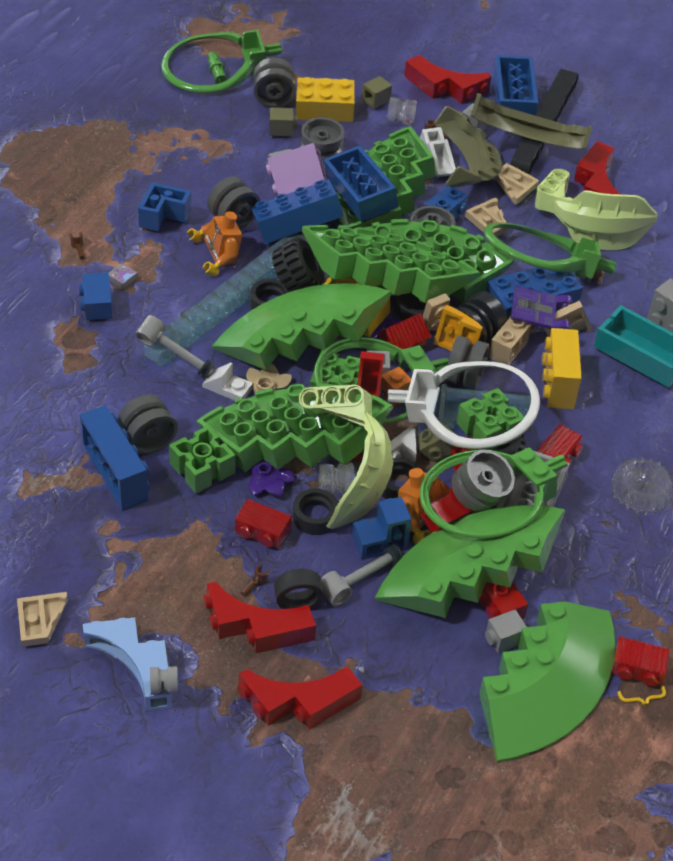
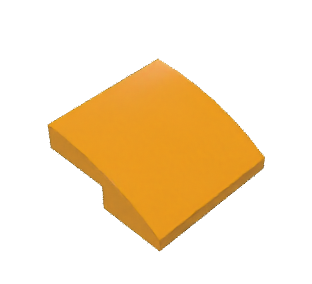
[433,305,483,352]

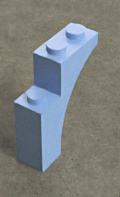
[83,618,173,711]

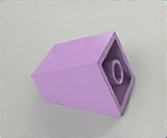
[266,143,327,196]

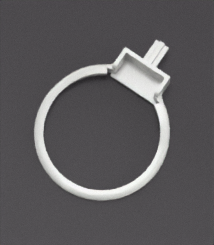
[388,361,540,449]

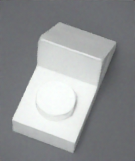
[202,363,253,400]
[391,426,417,463]

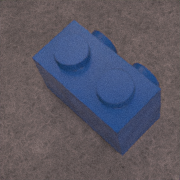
[424,186,468,219]
[79,272,112,320]

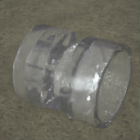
[387,97,417,125]
[318,462,355,494]

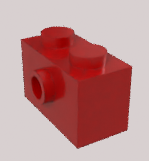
[478,582,528,619]

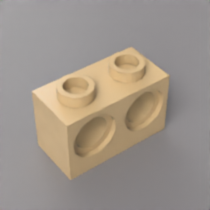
[489,317,532,365]

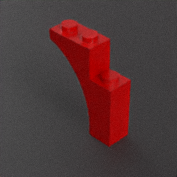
[404,55,492,104]
[574,141,622,195]
[352,351,384,461]
[421,436,477,532]
[203,582,316,653]
[237,666,363,730]

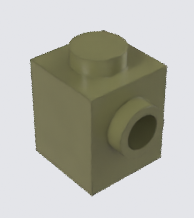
[362,76,392,109]
[269,108,297,136]

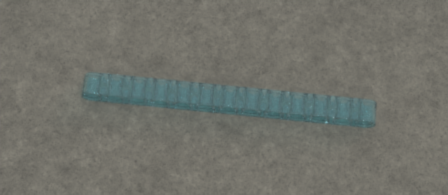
[142,218,340,367]

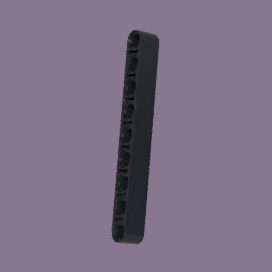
[510,68,579,175]

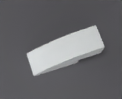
[420,127,456,177]

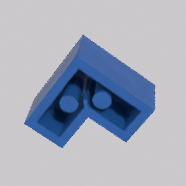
[138,182,192,231]
[352,497,412,560]

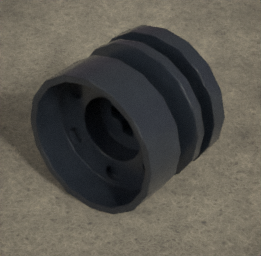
[455,291,507,343]

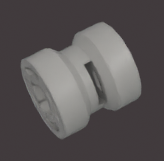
[150,666,178,695]

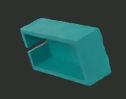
[594,305,673,388]

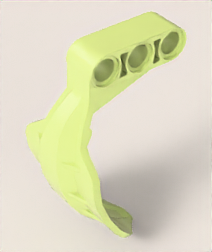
[535,169,658,250]
[299,385,393,529]

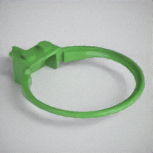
[161,30,282,93]
[484,222,617,278]
[314,337,449,424]
[420,447,568,538]

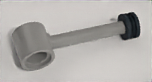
[135,315,215,379]
[321,544,403,607]

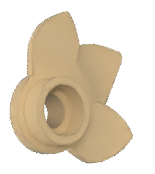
[246,364,292,392]

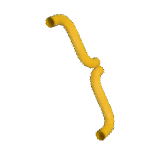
[617,686,666,706]

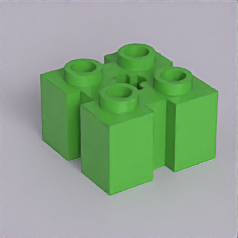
[310,350,360,387]
[457,388,524,450]
[169,425,236,494]

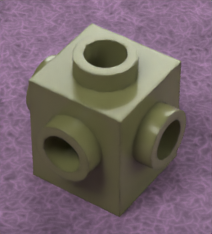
[419,421,456,462]

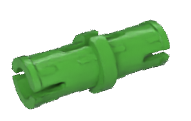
[207,52,227,84]

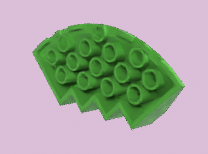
[337,126,436,229]
[354,219,515,303]
[302,225,480,303]
[212,283,392,370]
[197,384,393,472]
[375,505,565,618]
[479,602,615,763]

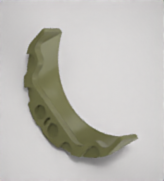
[471,93,592,150]
[435,106,502,188]

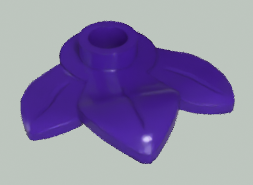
[248,462,295,497]

